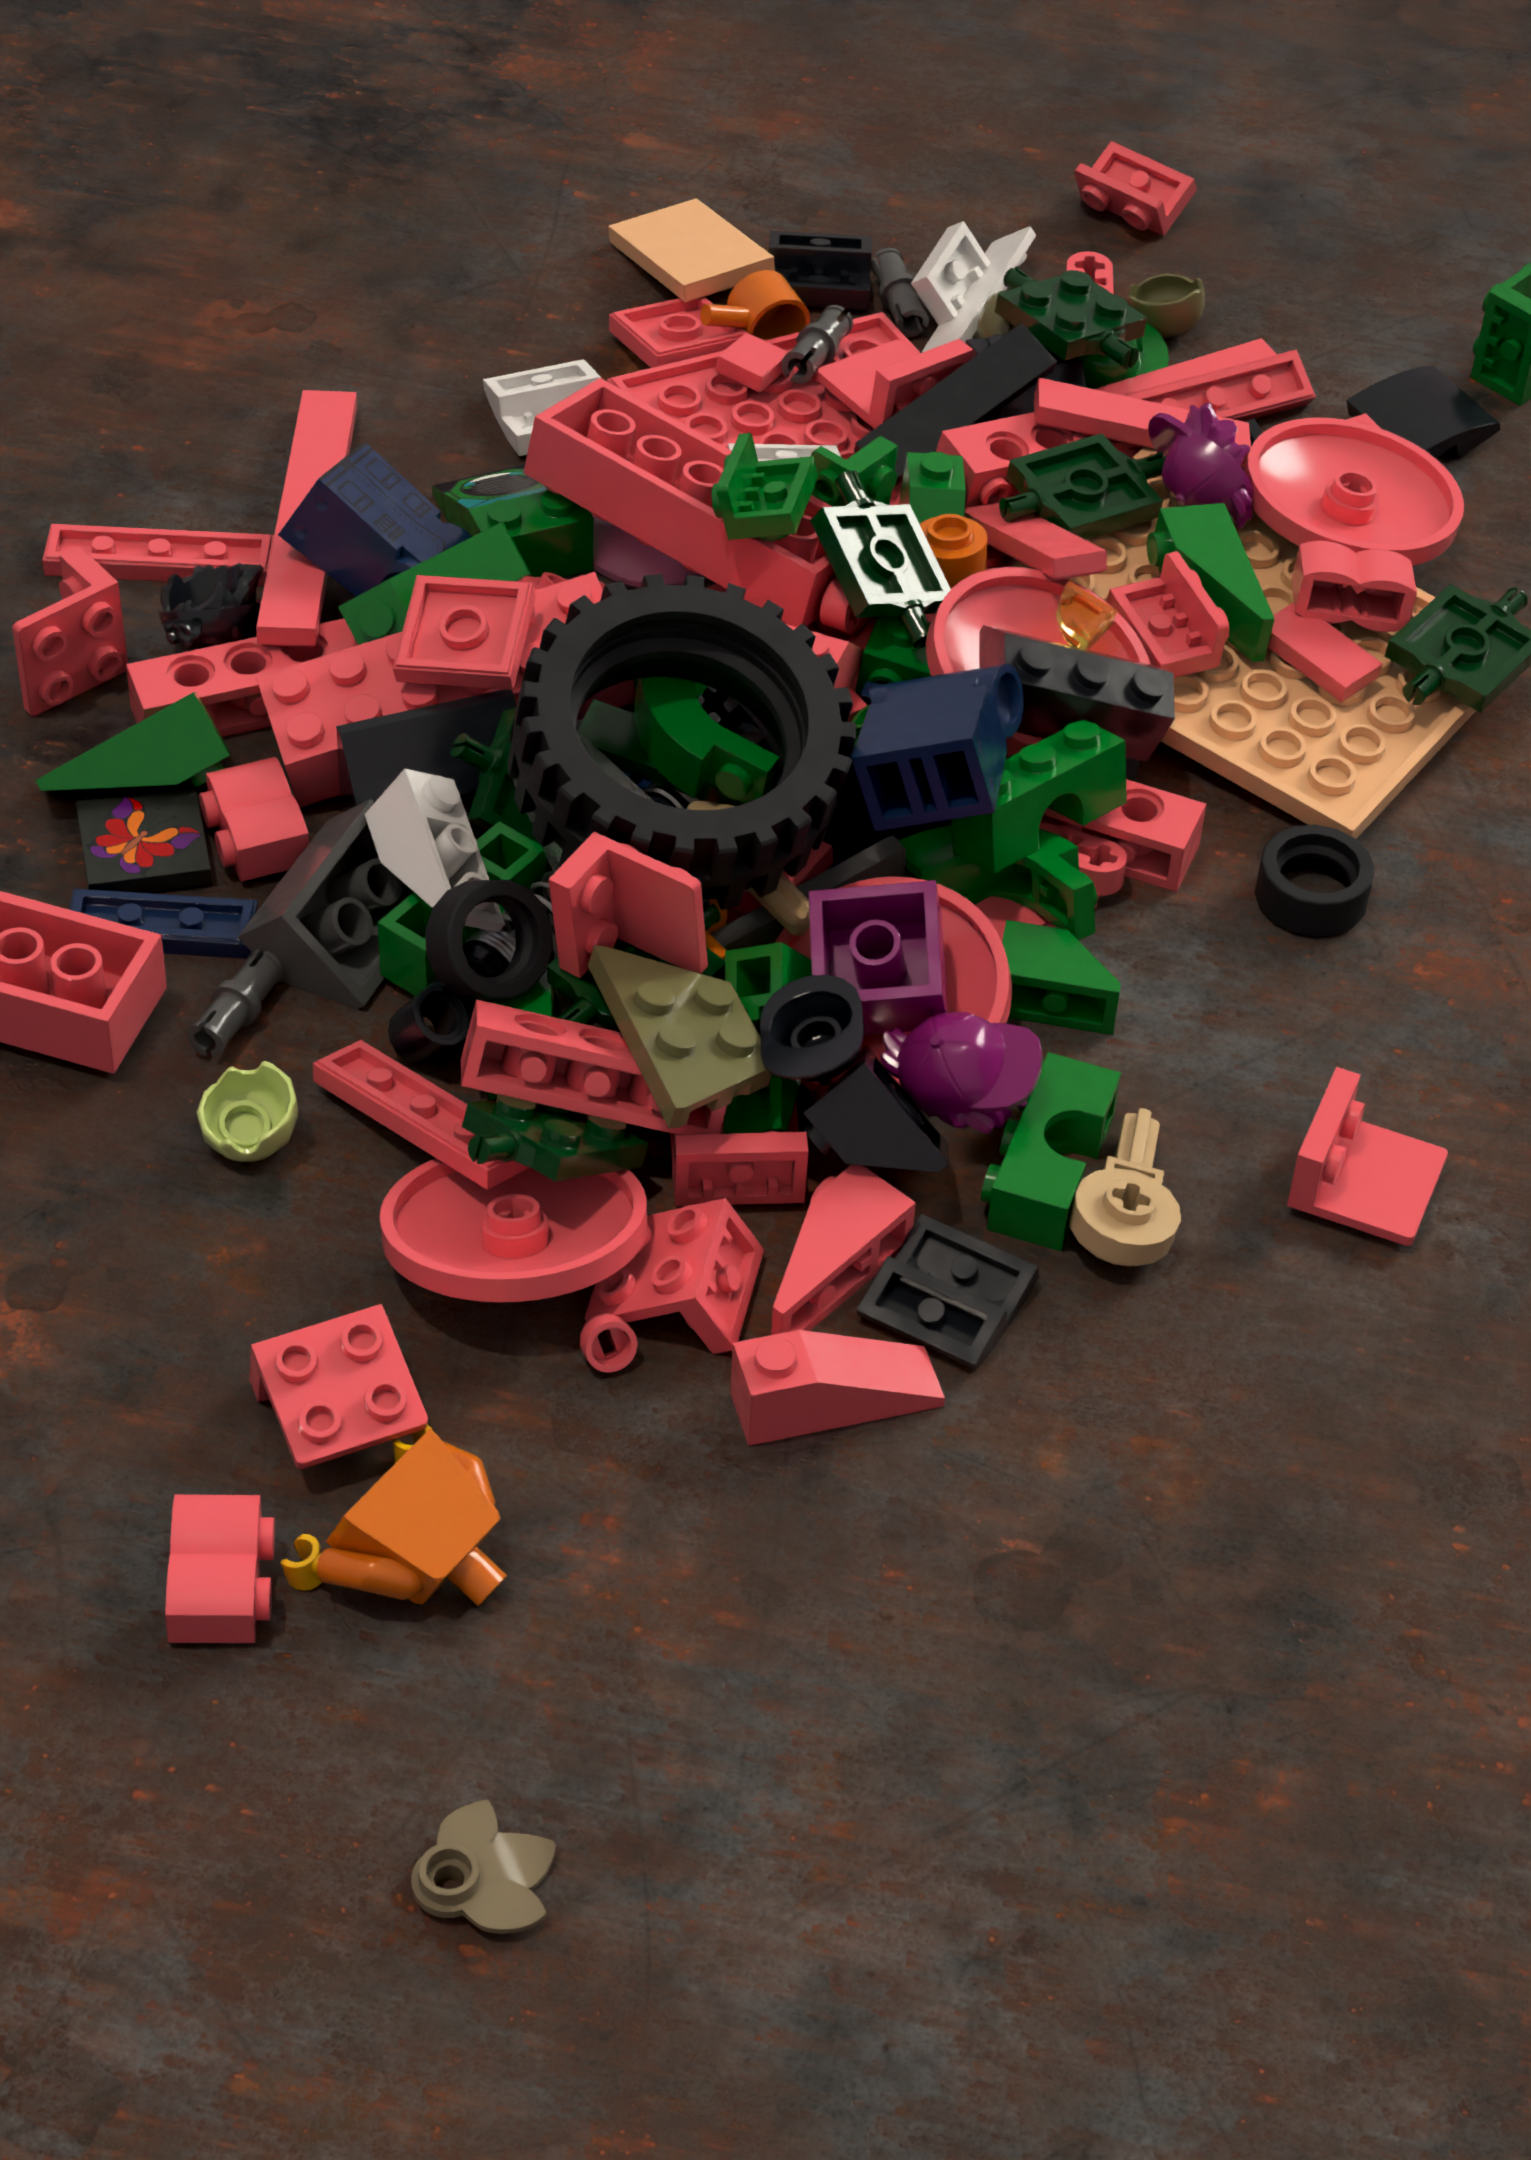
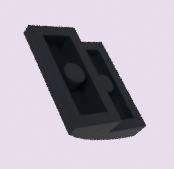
[768,231,872,310]
[1346,366,1501,458]
[856,1213,1039,1370]

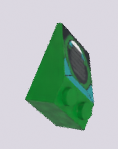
[432,464,594,577]

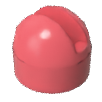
[580,1313,638,1373]

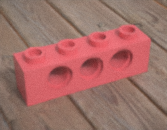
[936,394,1144,508]
[126,619,358,737]
[1006,754,1206,892]
[461,999,727,1135]

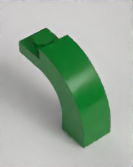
[634,677,779,803]
[899,825,1097,940]

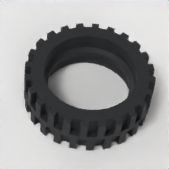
[507,574,856,910]

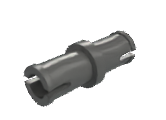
[871,247,929,337]
[781,305,853,384]
[187,949,285,1058]

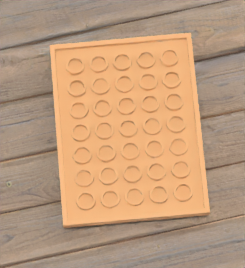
[1012,447,1476,839]

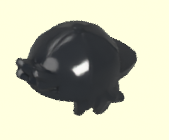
[159,563,264,652]

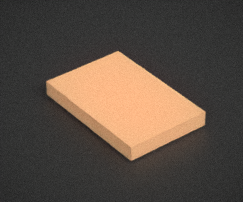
[608,198,775,302]

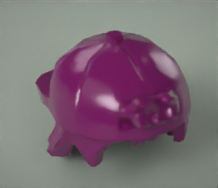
[1148,403,1254,529]
[881,1012,1043,1134]

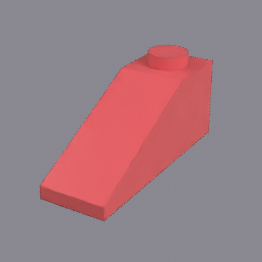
[771,1164,916,1335]
[730,1330,945,1446]

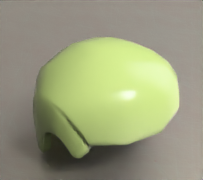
[197,1061,298,1162]

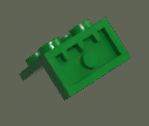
[1470,262,1531,406]

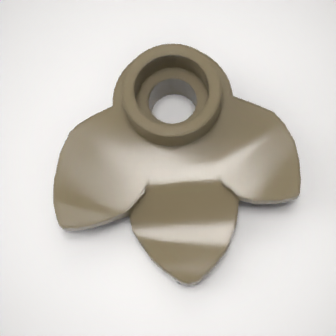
[411,1800,556,1934]

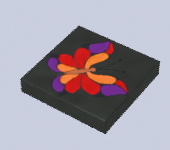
[76,786,212,893]

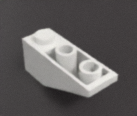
[364,769,506,932]

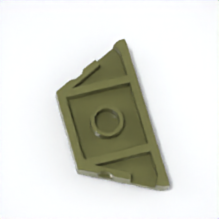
[588,946,772,1128]

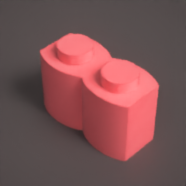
[1291,541,1417,632]
[199,757,310,882]
[165,1494,275,1643]

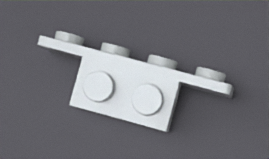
[911,221,1036,352]

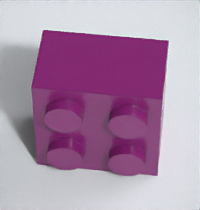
[809,880,948,1035]

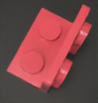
[816,339,973,429]
[12,546,128,717]
[548,832,708,978]
[1287,1067,1448,1246]
[670,1101,808,1206]
[584,1198,765,1354]
[249,1304,428,1469]

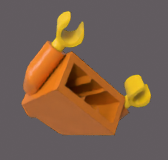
[280,1424,507,1607]

